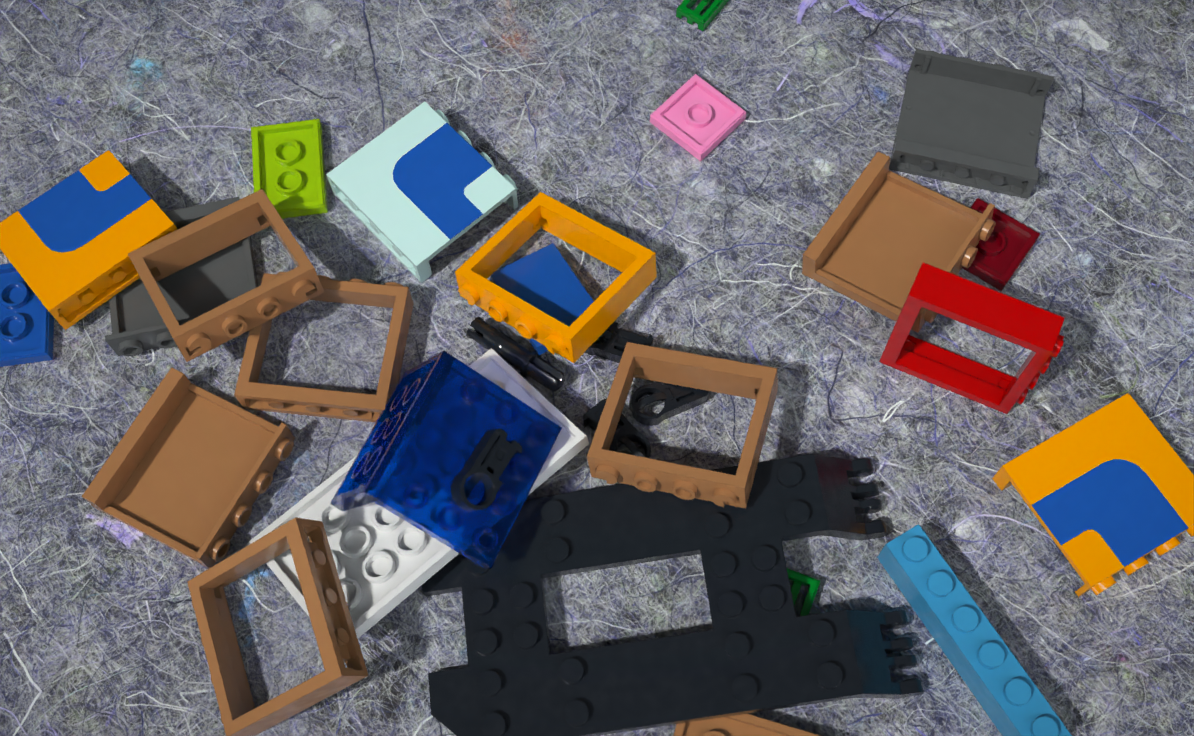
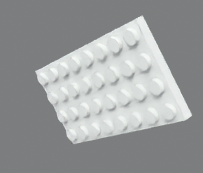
[249,348,589,639]

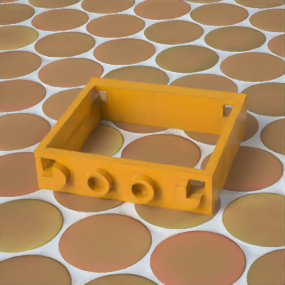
[455,192,657,363]

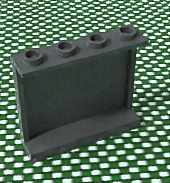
[105,197,258,356]

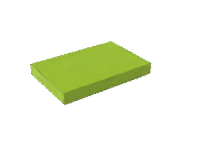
[251,119,328,219]

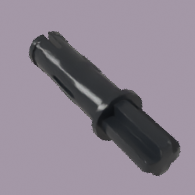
[466,317,566,392]

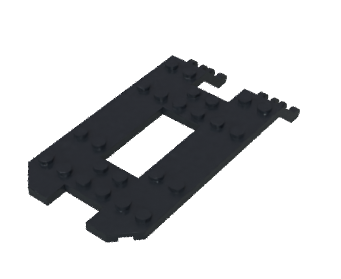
[422,454,924,736]

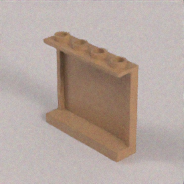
[802,152,996,333]
[81,367,295,568]

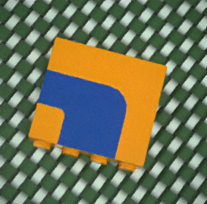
[0,150,178,330]
[992,393,1194,597]

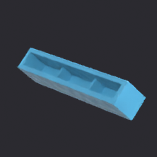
[877,524,1072,736]

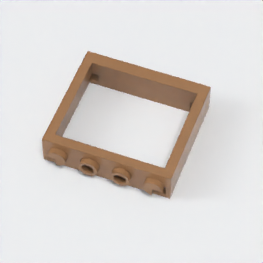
[128,189,324,362]
[234,272,414,424]
[587,342,778,509]
[187,517,369,736]

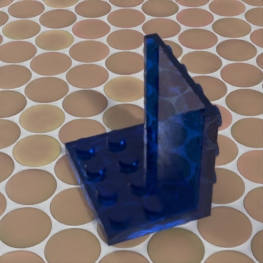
[330,351,562,569]

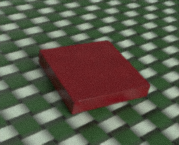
[962,198,1040,291]

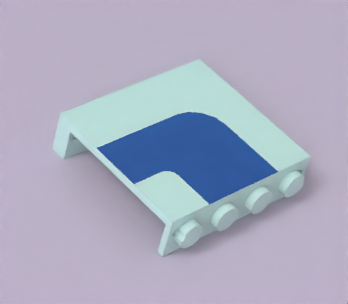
[326,101,518,283]

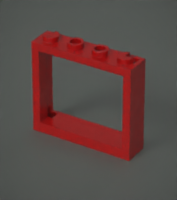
[879,262,1065,414]

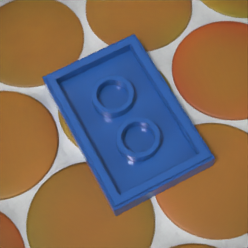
[490,243,594,355]
[0,263,54,367]

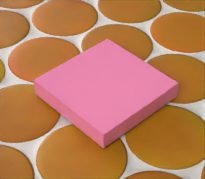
[650,74,747,161]

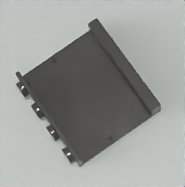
[889,49,1054,199]

